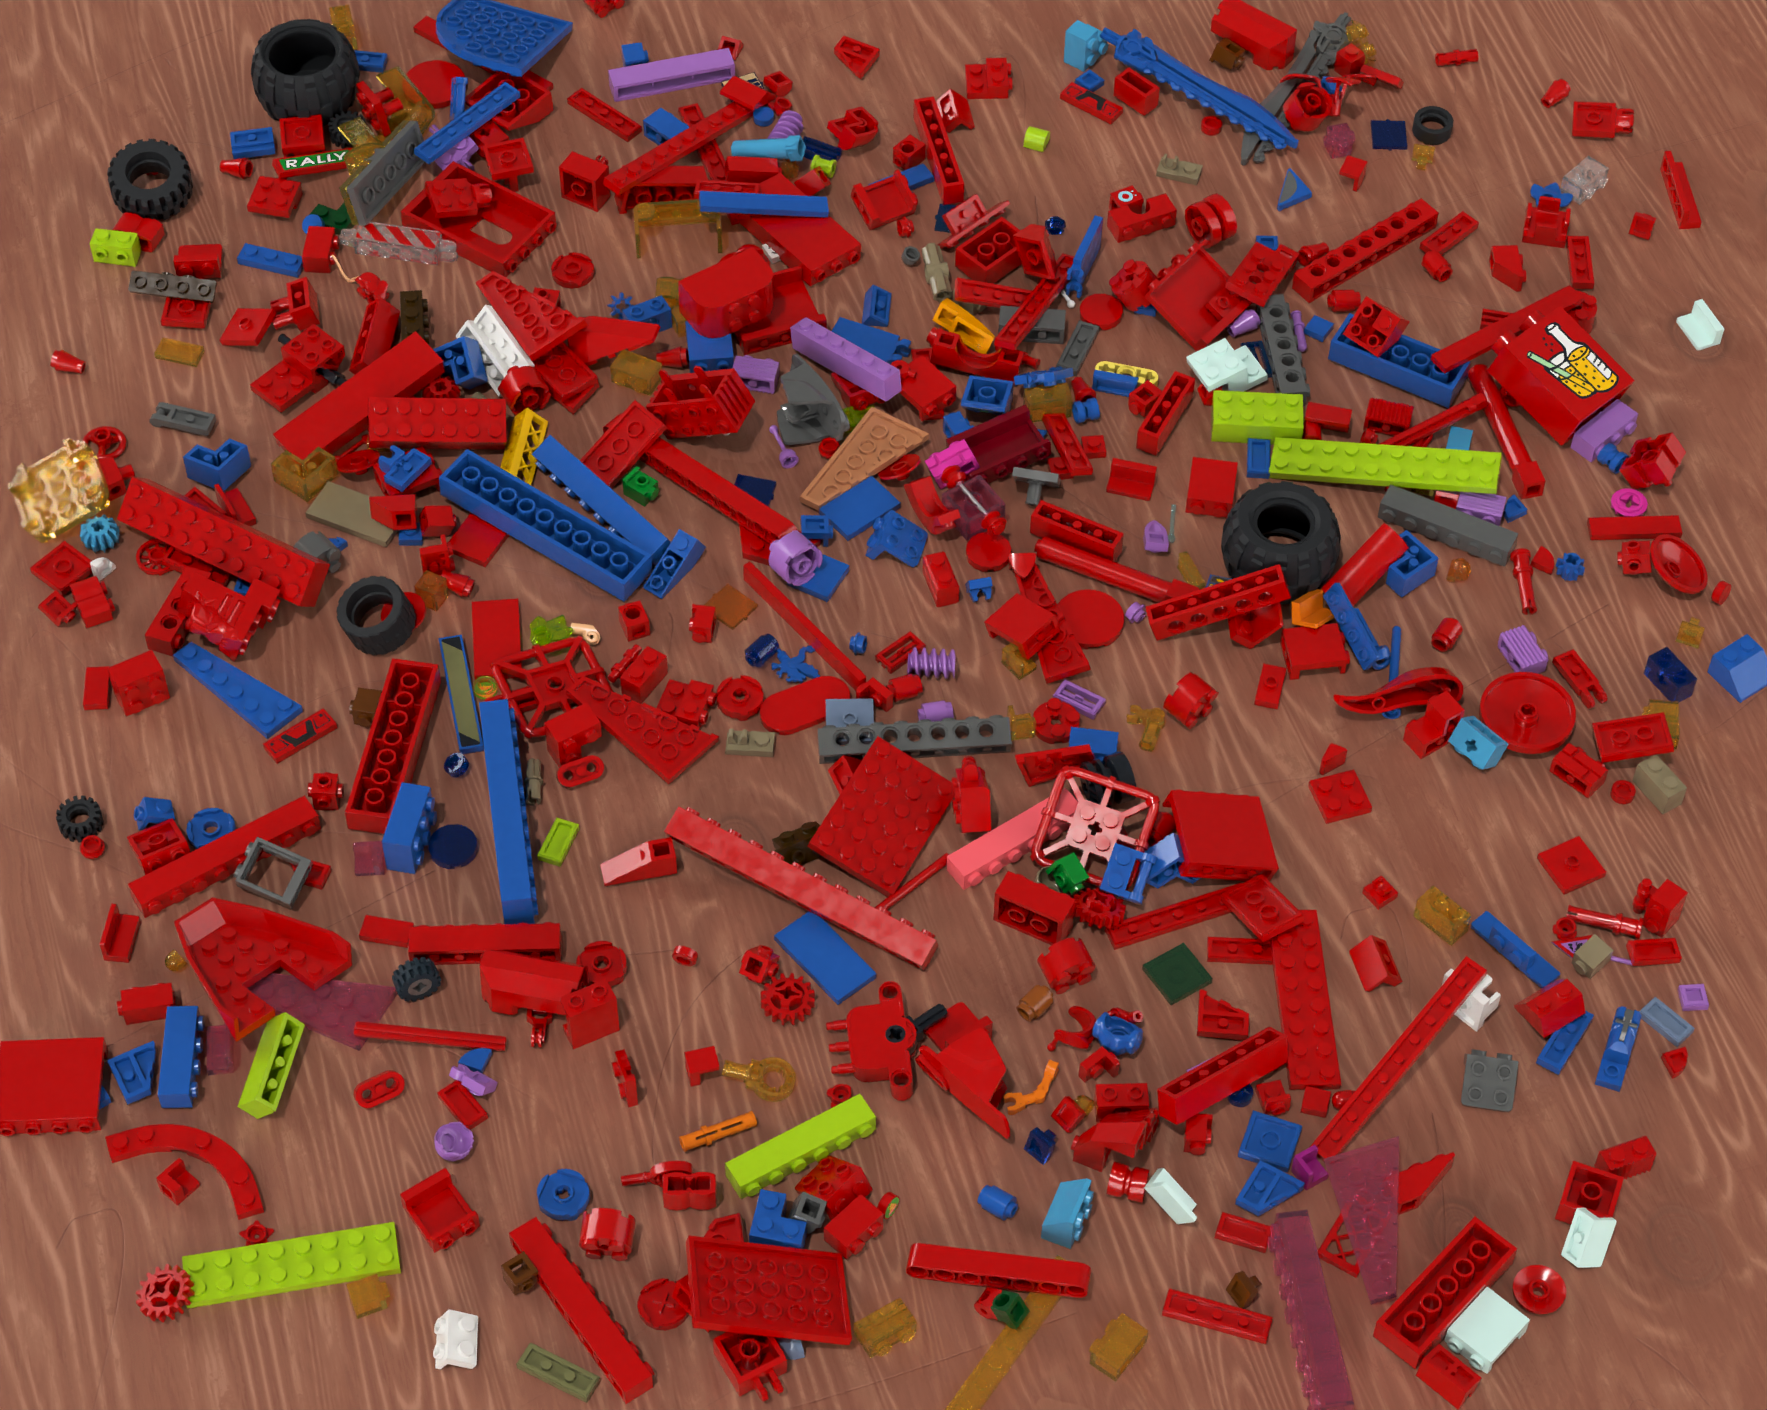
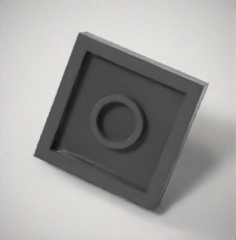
[1012,467,1061,506]

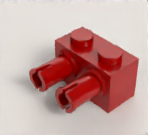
[270,276,320,331]

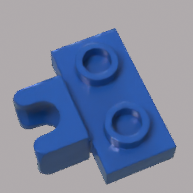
[378,445,432,492]

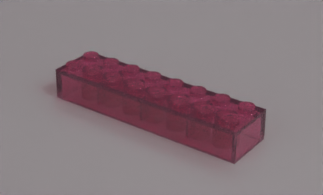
[1268,1210,1354,1410]

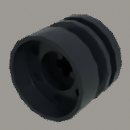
[1079,751,1136,807]

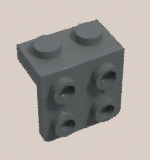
[1461,1049,1519,1112]

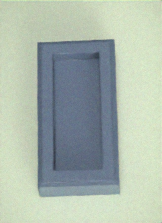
[1639,997,1695,1047]

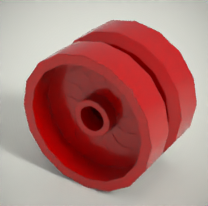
[1185,193,1237,249]

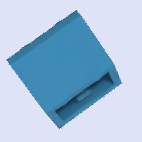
[1041,1178,1094,1249]

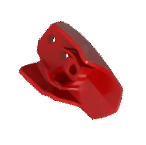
[915,1028,1010,1139]

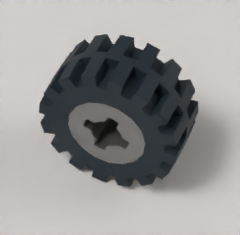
[392,957,441,1002]

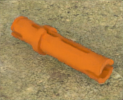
[679,1111,757,1152]

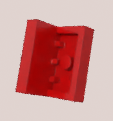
[482,138,534,192]

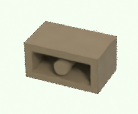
[1632,755,1687,814]

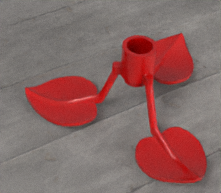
[1280,73,1377,116]

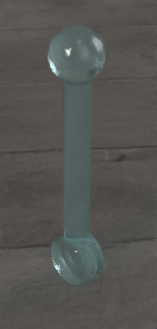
[1168,504,1176,543]

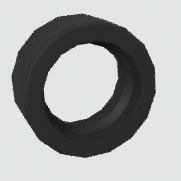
[1412,106,1454,145]

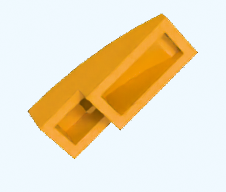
[932,298,995,354]

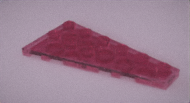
[247,973,398,1051]
[1324,1136,1400,1305]

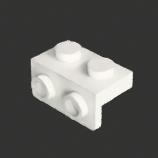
[433,1309,478,1369]

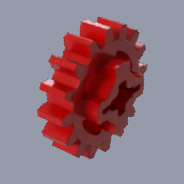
[1073,887,1126,929]
[761,973,815,1026]
[136,1264,195,1322]

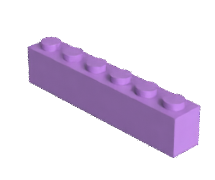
[608,48,735,102]
[790,317,902,402]

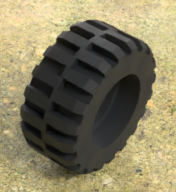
[107,139,193,220]

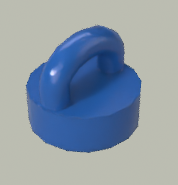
[1372,645,1390,670]

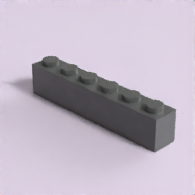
[1378,485,1518,567]

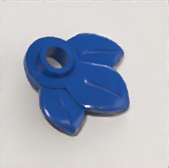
[1530,182,1573,207]

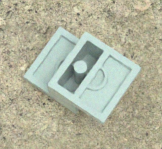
[1186,338,1268,392]

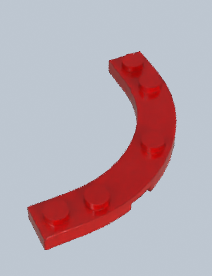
[105,1124,264,1220]

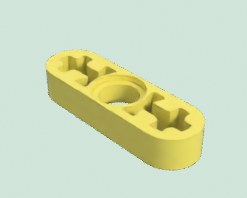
[1095,361,1158,387]

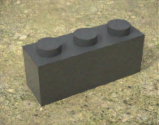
[998,306,1066,344]

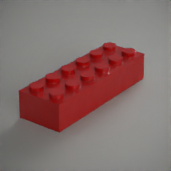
[368,397,507,450]
[1373,1216,1518,1369]

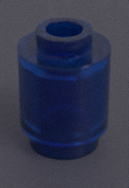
[745,634,779,667]

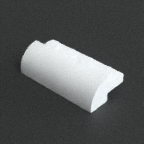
[456,305,535,397]

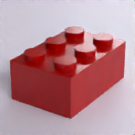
[955,217,1021,284]
[993,871,1076,945]

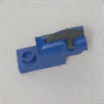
[1595,1006,1642,1092]

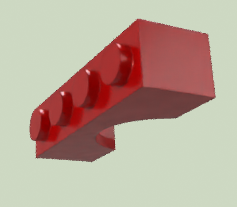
[930,329,1024,385]

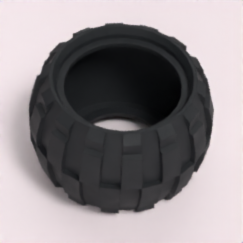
[251,19,360,126]
[1221,481,1341,604]

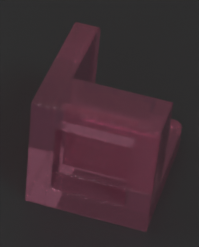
[353,841,385,876]

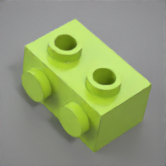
[89,228,142,267]

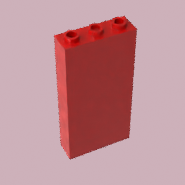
[732,173,861,287]

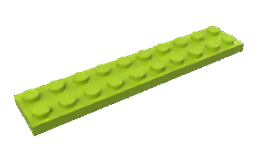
[1269,437,1502,494]

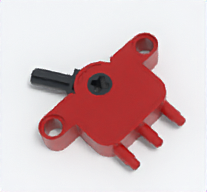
[826,981,948,1101]

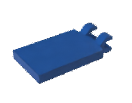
[1066,215,1103,298]
[832,317,911,364]

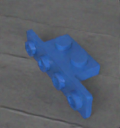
[1324,583,1380,670]
[1470,911,1560,988]

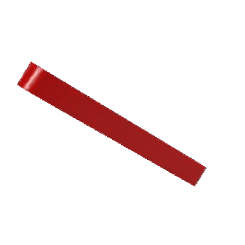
[603,413,797,544]

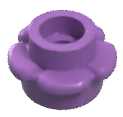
[1125,602,1146,623]

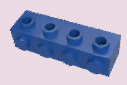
[158,1006,205,1108]

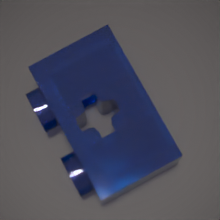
[1644,647,1697,705]

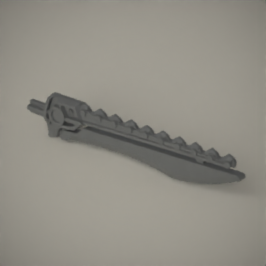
[1241,12,1352,165]

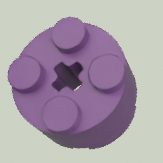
[769,530,823,586]

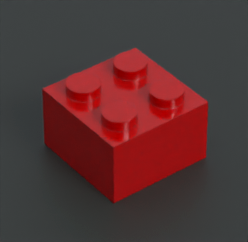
[107,650,170,717]
[1555,1161,1624,1224]

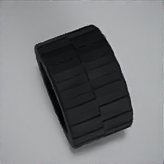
[336,576,416,655]

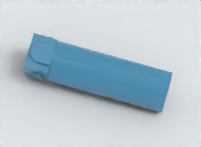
[731,135,806,161]

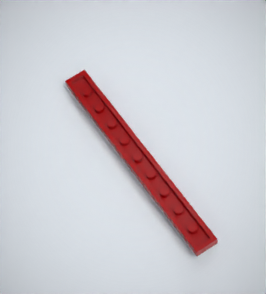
[603,101,754,195]
[1310,956,1487,1166]

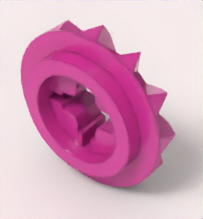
[1611,488,1648,517]

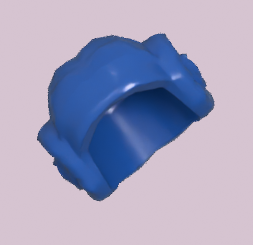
[1092,1012,1143,1056]

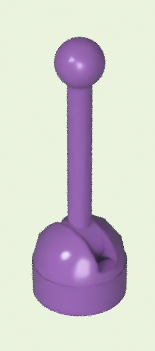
[769,425,799,468]

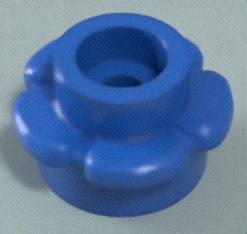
[849,632,867,655]

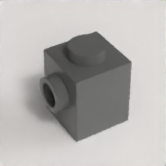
[788,1192,827,1234]

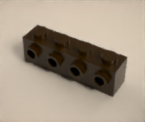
[400,290,430,344]

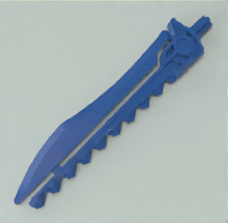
[1100,27,1299,150]

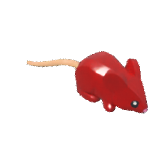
[332,255,390,304]

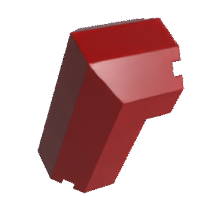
[1211,0,1297,70]
[480,950,588,1015]

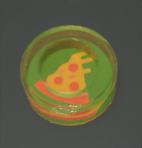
[473,676,497,700]

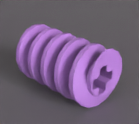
[767,110,804,139]
[907,647,956,679]

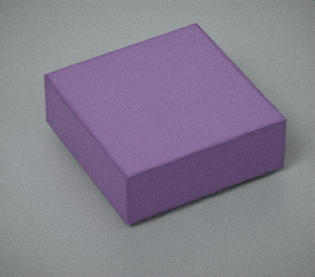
[1678,984,1709,1011]

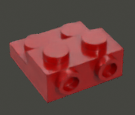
[965,58,1012,99]
[831,372,885,411]
[657,679,717,728]
[127,818,190,875]

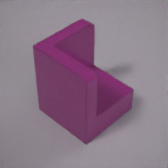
[1291,1145,1328,1191]

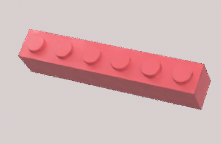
[947,788,1078,890]

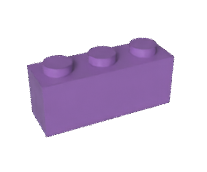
[1570,399,1638,462]

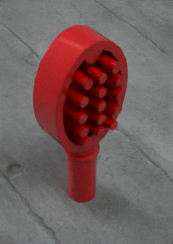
[621,1160,693,1187]

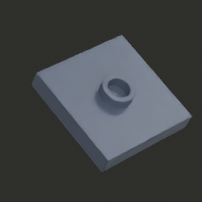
[826,699,874,745]

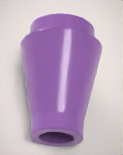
[1227,309,1261,338]

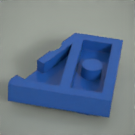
[107,1040,157,1105]
[1235,1160,1305,1216]

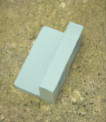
[1676,299,1724,350]
[1144,1168,1197,1224]
[1561,1208,1617,1268]

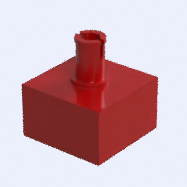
[559,151,611,212]

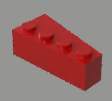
[614,165,708,214]

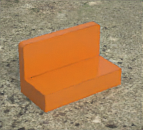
[1292,589,1335,628]

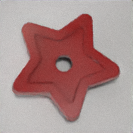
[768,97,792,116]
[239,1220,274,1246]

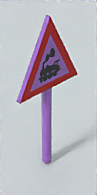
[1551,935,1632,966]

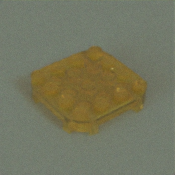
[8,438,110,543]

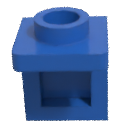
[134,797,175,830]

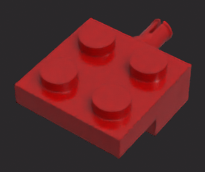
[247,176,303,218]

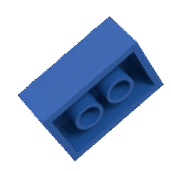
[382,782,437,874]

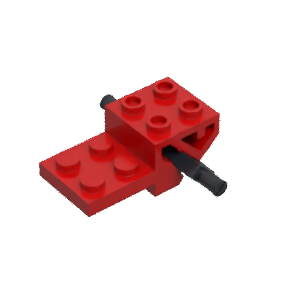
[250,324,347,413]

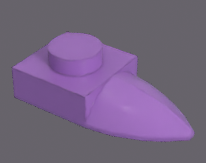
[1143,520,1169,553]

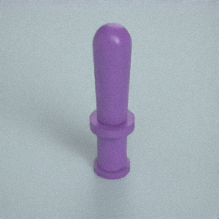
[1290,310,1307,352]

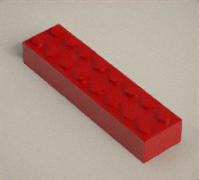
[345,658,441,834]

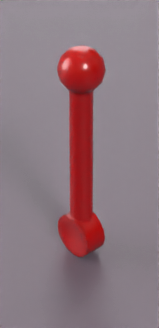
[333,434,368,464]

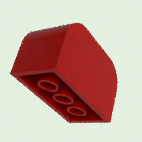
[678,247,773,338]

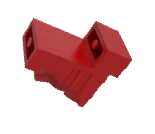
[176,571,281,662]

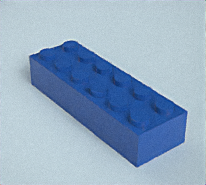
[1328,313,1470,408]

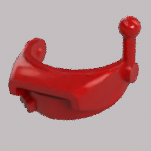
[1047,1006,1096,1052]

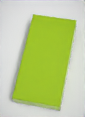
[537,817,579,867]

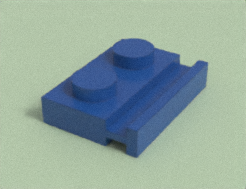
[230,127,276,159]

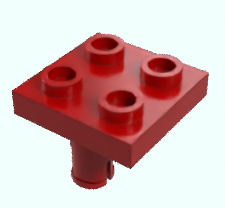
[356,81,404,137]

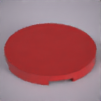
[403,60,465,109]
[1057,589,1124,649]

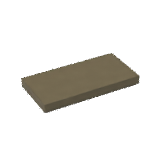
[306,481,398,547]

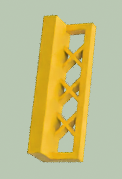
[500,408,548,485]

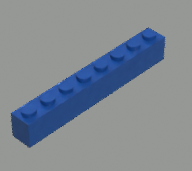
[532,435,671,566]

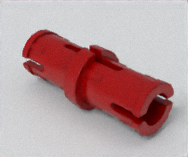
[1435,49,1479,67]

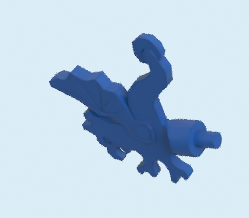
[771,645,820,683]

